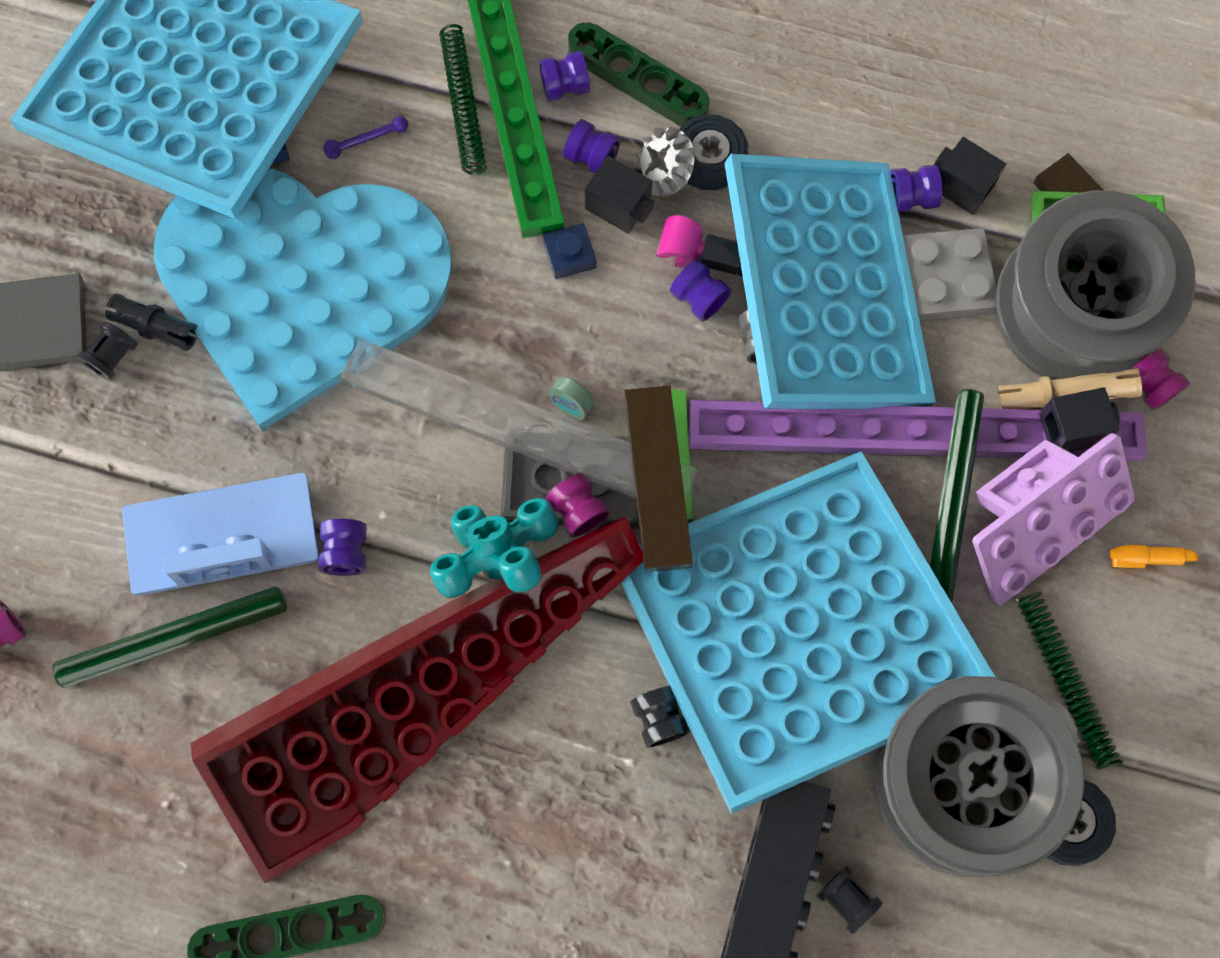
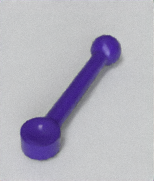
[323,116,408,159]

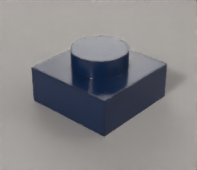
[542,223,597,279]

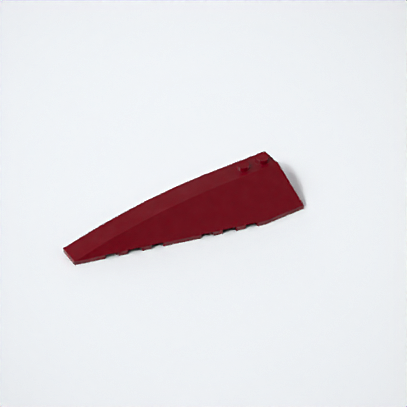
[190,517,643,883]

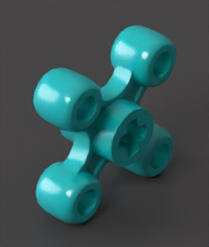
[430,498,558,598]

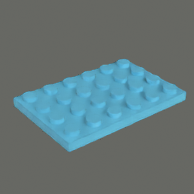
[725,154,936,409]

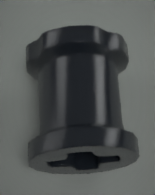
[77,321,138,381]
[816,865,883,934]

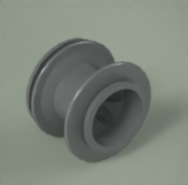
[996,190,1196,380]
[874,676,1084,877]

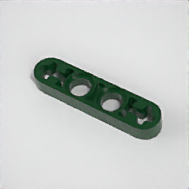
[568,22,710,127]
[187,895,386,958]

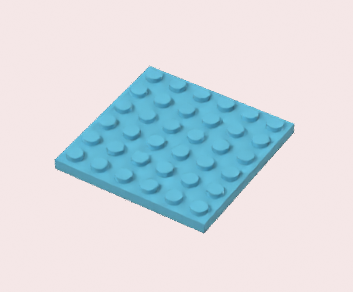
[10,0,363,219]
[620,451,995,814]

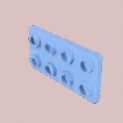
[122,473,319,596]

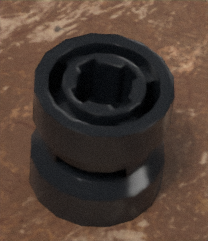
[630,686,691,748]

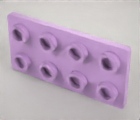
[972,433,1135,606]

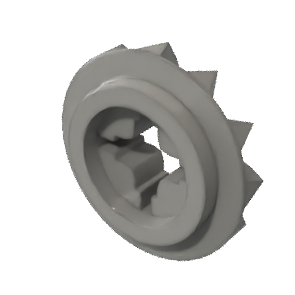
[634,127,695,197]

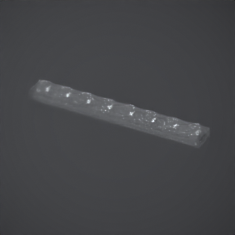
[340,339,699,504]

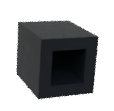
[933,136,1007,215]
[585,156,655,234]
[1039,387,1120,453]

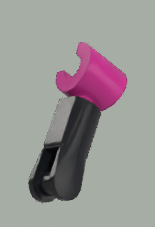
[656,215,743,277]

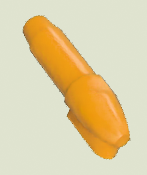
[1109,544,1199,569]

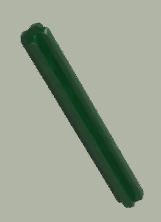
[930,389,984,603]
[52,586,287,688]

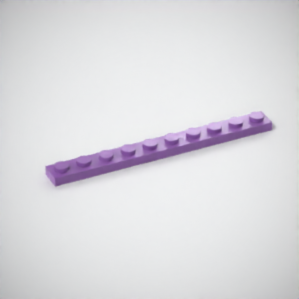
[689,400,1147,462]

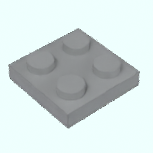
[903,228,997,321]

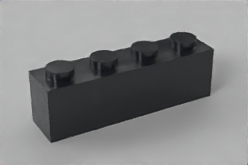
[720,781,836,958]

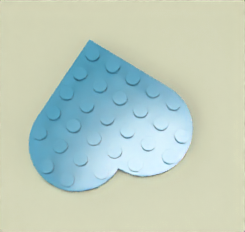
[154,168,452,431]

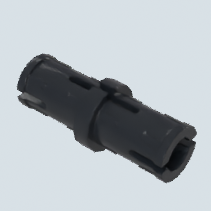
[105,293,198,351]

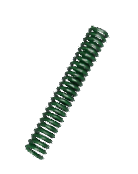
[439,24,487,175]
[1015,592,1123,770]

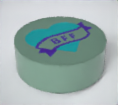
[548,377,594,420]

